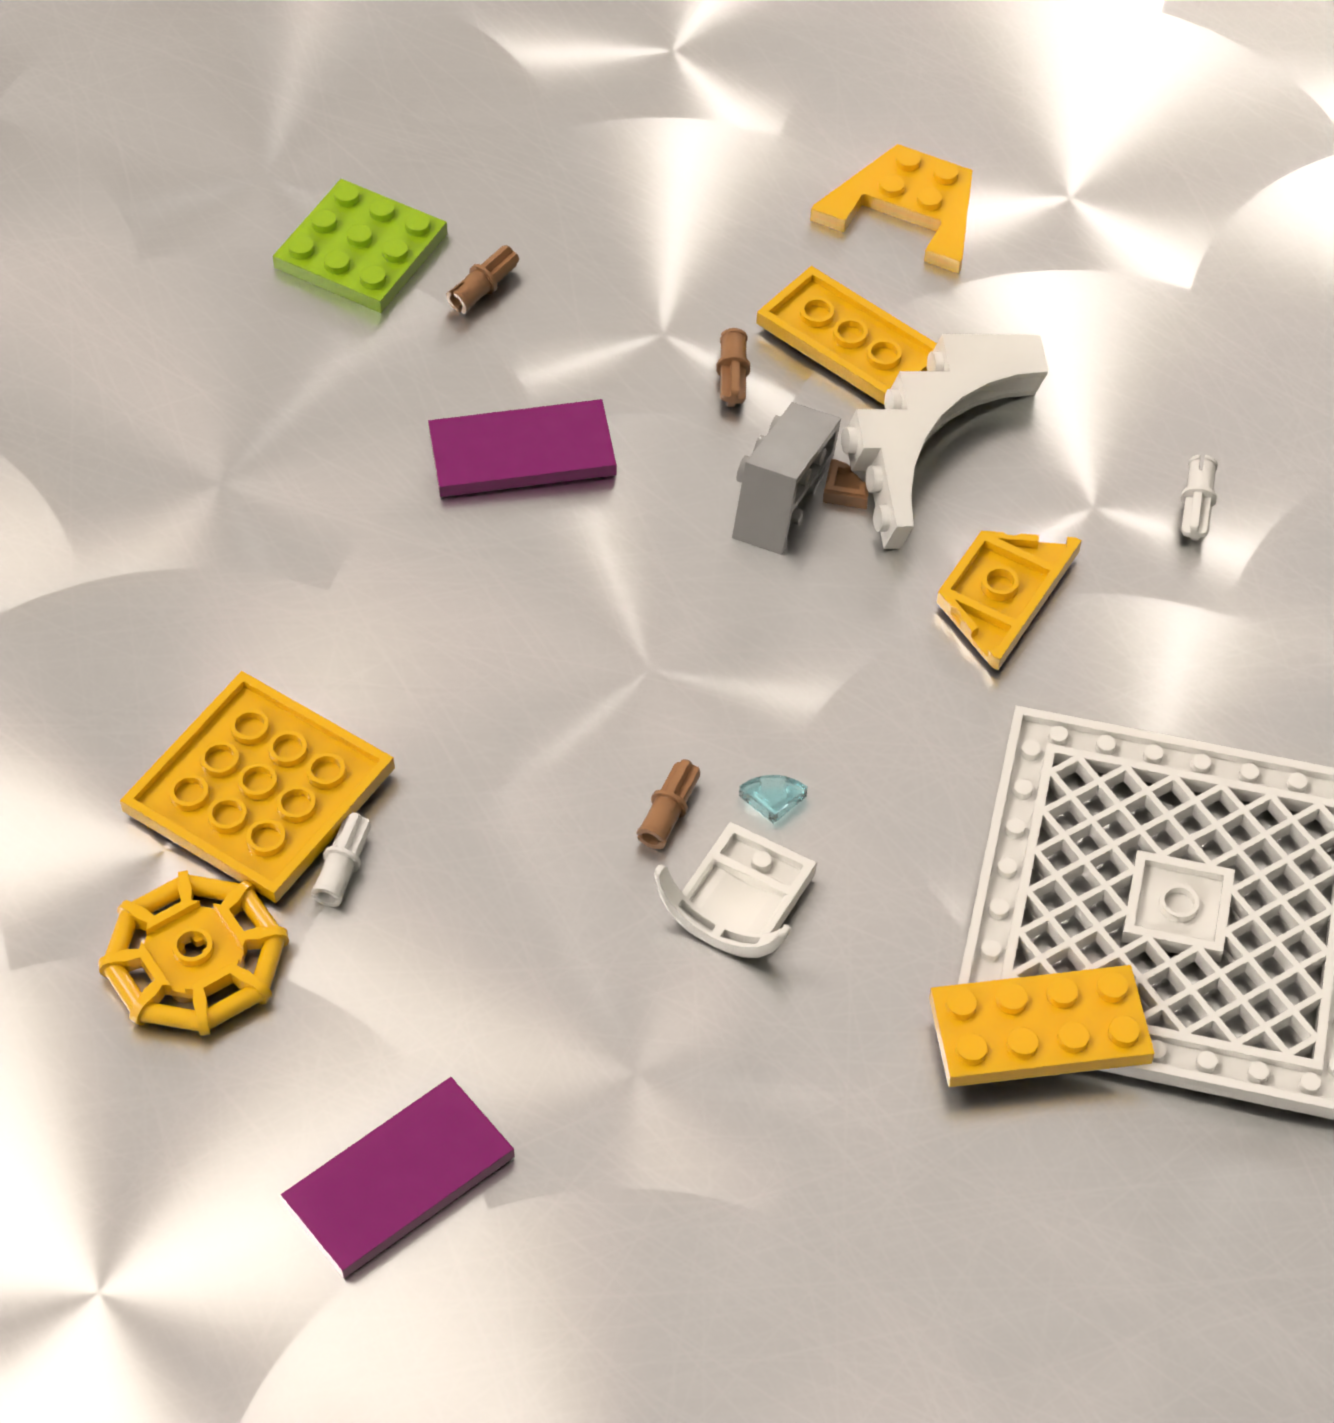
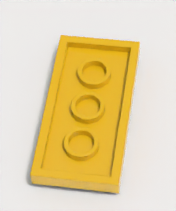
[756,265,937,405]
[929,965,1155,1087]

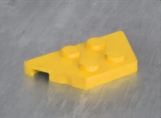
[937,530,1082,670]

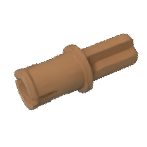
[446,245,519,314]
[716,328,751,407]
[636,759,700,849]

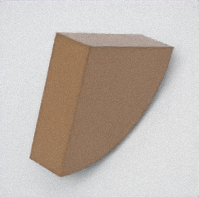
[823,459,868,509]

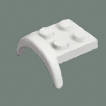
[654,822,817,958]

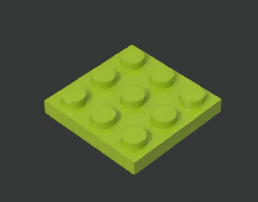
[273,179,448,313]

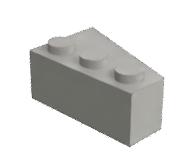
[732,402,841,555]

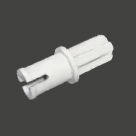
[1181,455,1218,541]
[311,812,371,907]

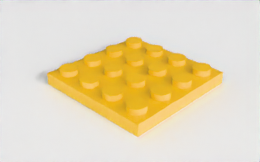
[120,671,395,903]

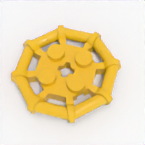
[98,870,289,1036]

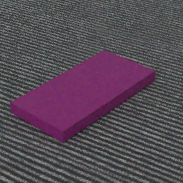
[428,399,617,497]
[280,1077,515,1279]

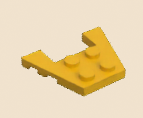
[810,144,973,274]

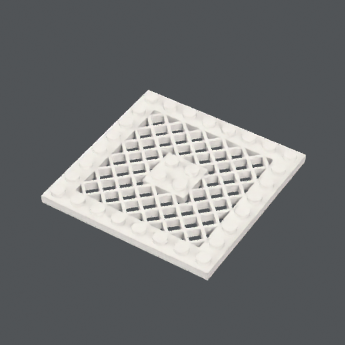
[958,705,1334,1120]

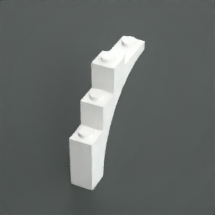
[841,334,1049,549]

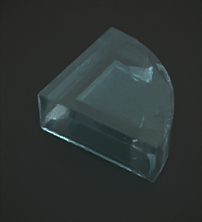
[739,775,808,824]

